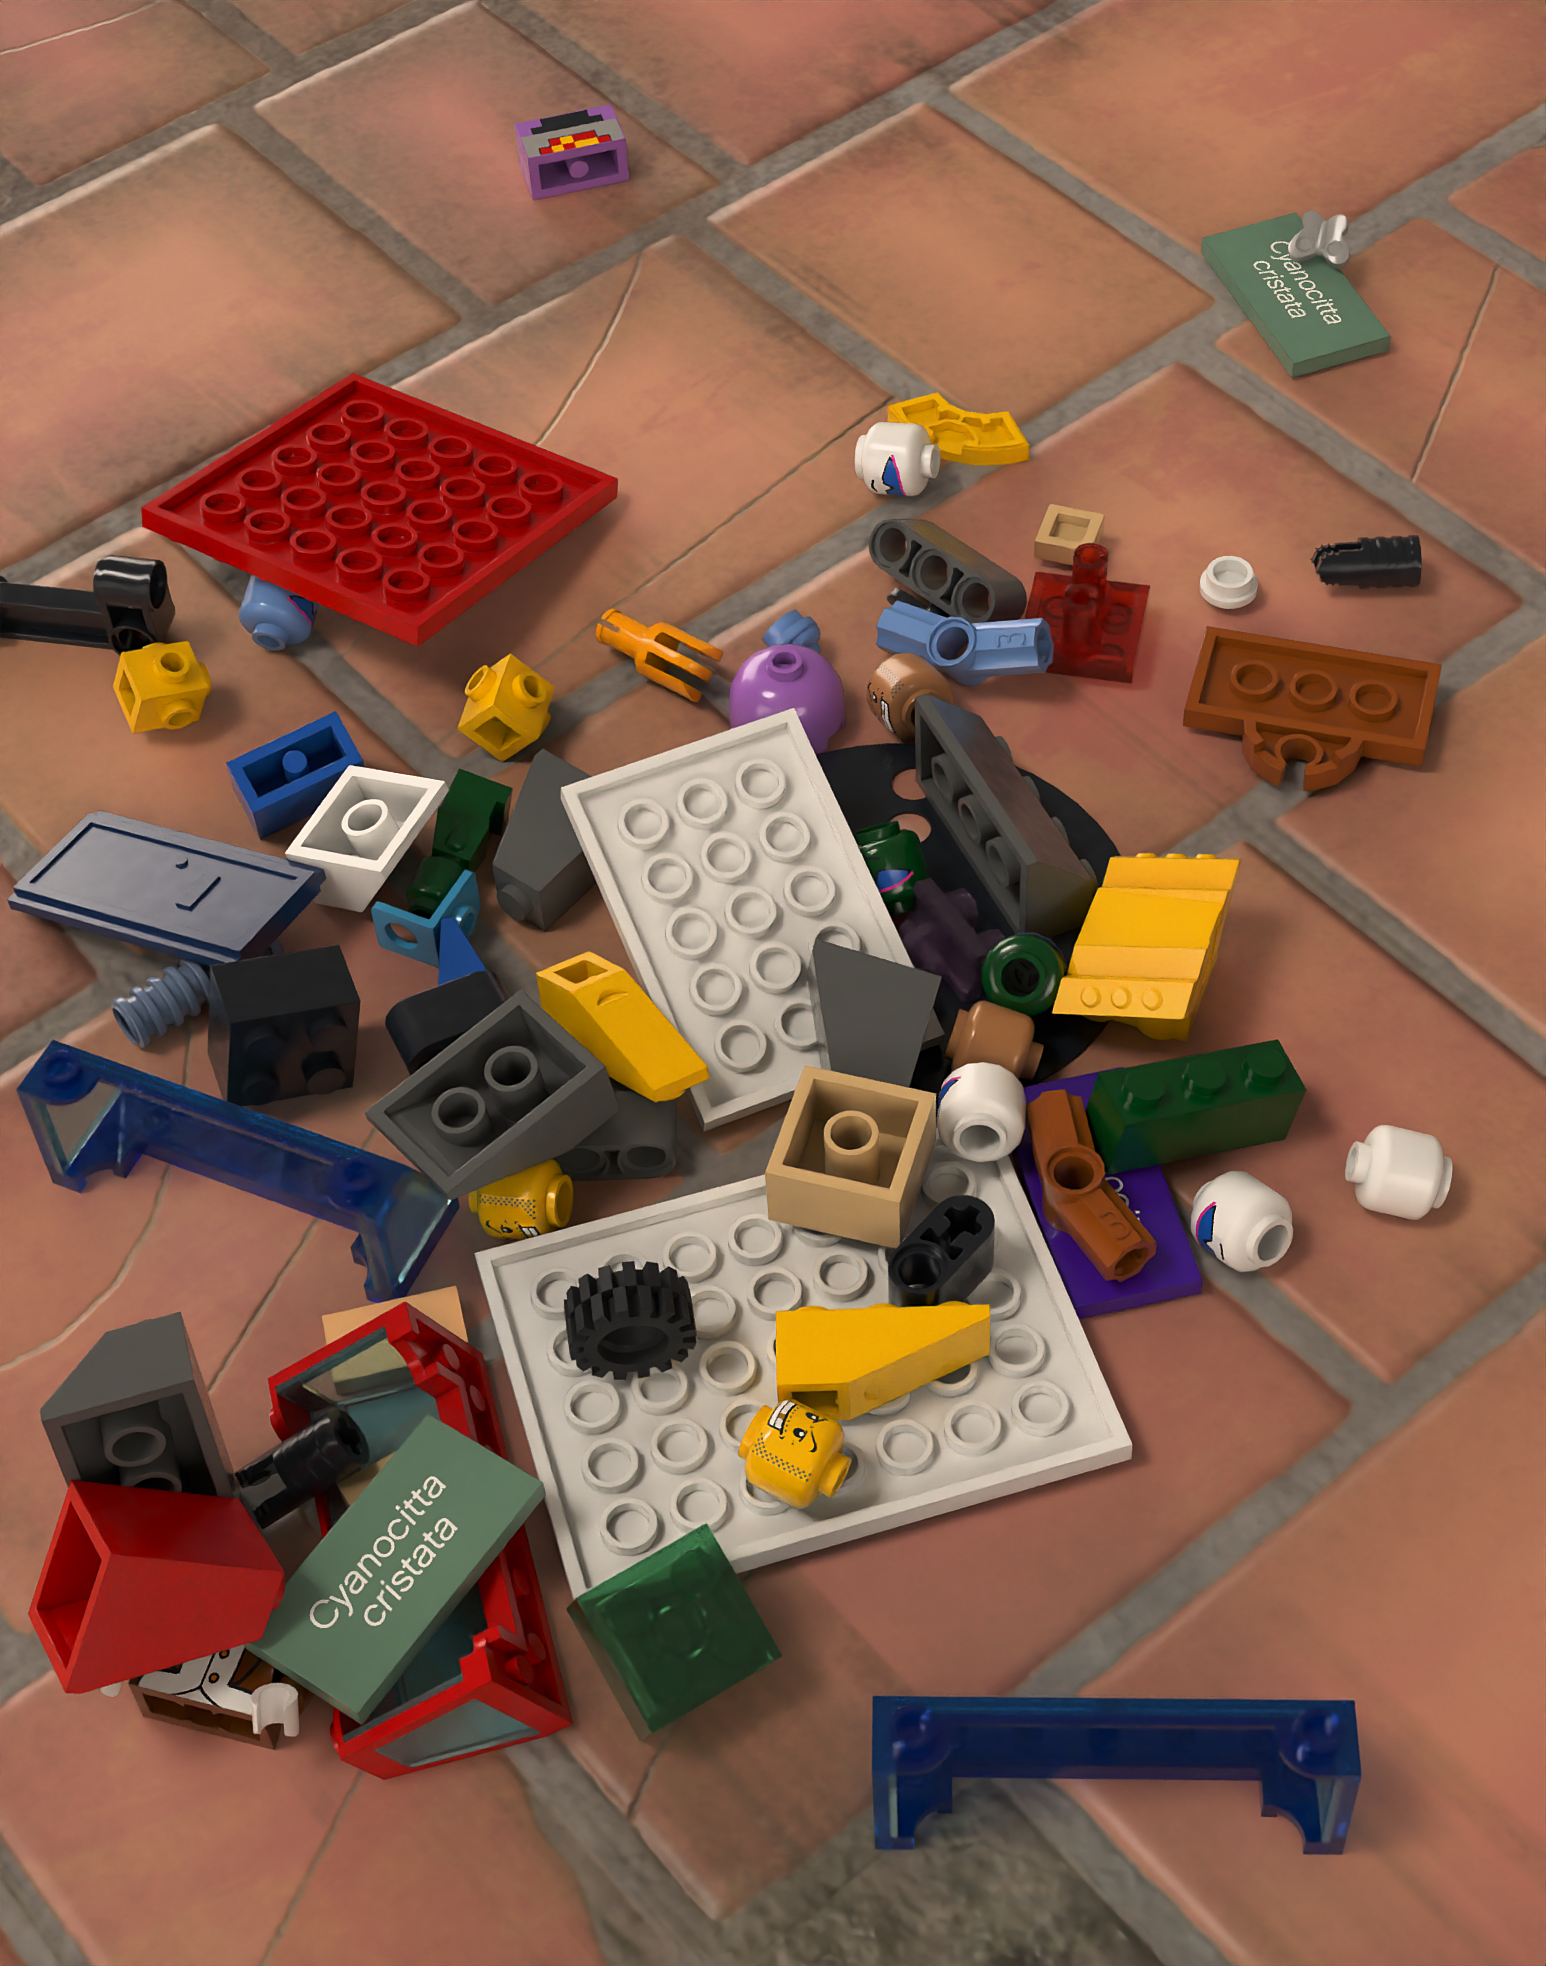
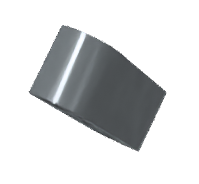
[869,519,1027,624]
[552,1091,677,1181]

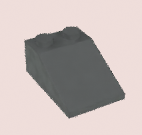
[364,990,619,1201]

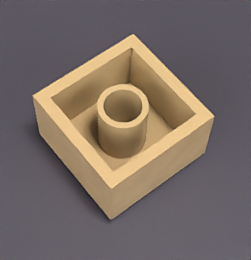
[765,1065,936,1249]

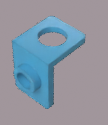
[371,870,481,968]

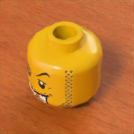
[469,1159,574,1241]
[738,1399,852,1509]

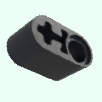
[385,971,510,1076]
[888,1195,995,1307]

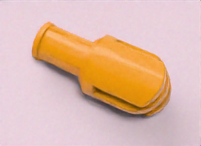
[595,608,723,702]

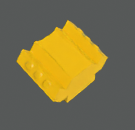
[1052,853,1243,1042]

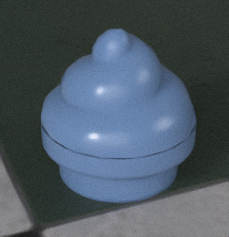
[762,610,821,654]

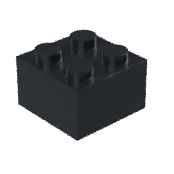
[207,945,361,1110]

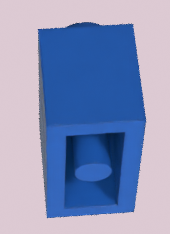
[226,711,365,840]

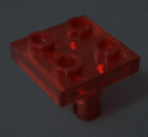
[1024,543,1150,684]

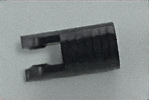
[1310,535,1422,589]
[235,1408,370,1530]

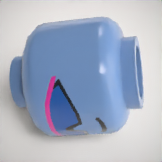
[239,575,320,651]

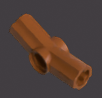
[1025,1089,1157,1283]

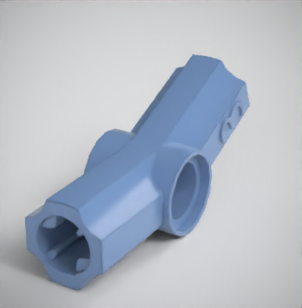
[876,600,1054,686]

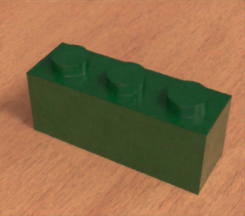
[1085,1039,1307,1175]

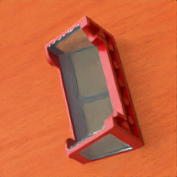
[267,1301,573,1780]

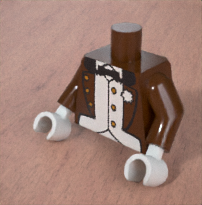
[100,1645,315,1750]

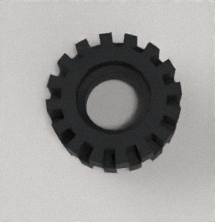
[564,1261,697,1380]

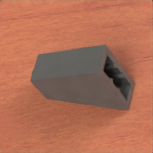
[492,748,597,932]
[807,939,942,1088]

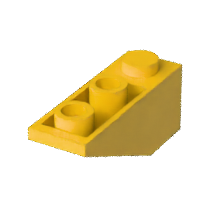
[536,951,710,1103]
[776,1301,990,1420]

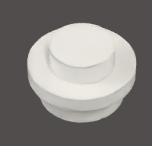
[1200,556,1258,609]

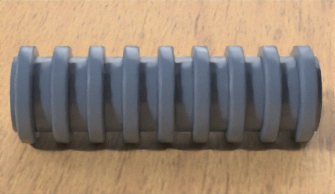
[112,938,283,1048]

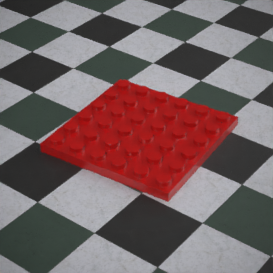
[141,373,618,647]

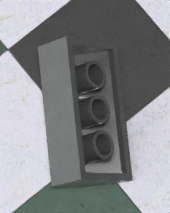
[915,694,1098,938]
[40,1312,244,1506]

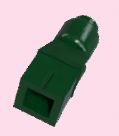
[406,768,513,919]

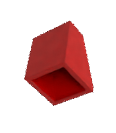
[28,1480,285,1694]

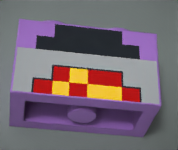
[514,104,629,200]

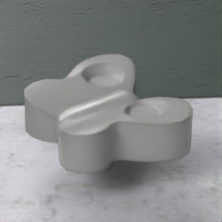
[1288,210,1350,269]

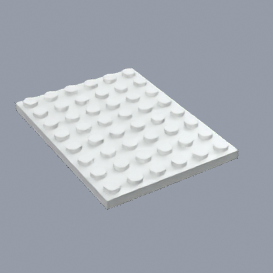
[474,1128,1133,1619]

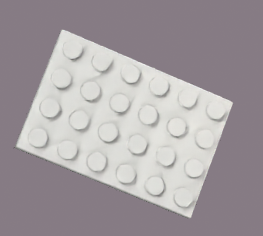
[561,708,945,1132]

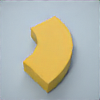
[887,392,1030,466]

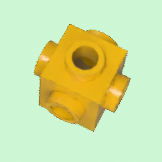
[113,641,211,734]
[457,653,555,762]

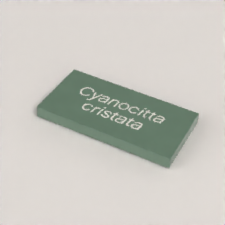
[1201,212,1391,378]
[244,1414,546,1725]

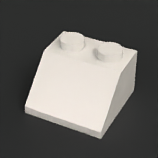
[285,765,449,912]

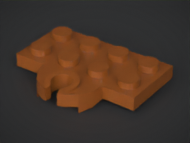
[1183,626,1442,791]

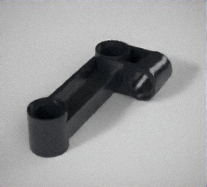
[0,555,175,656]

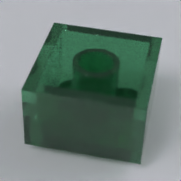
[566,1523,782,1741]

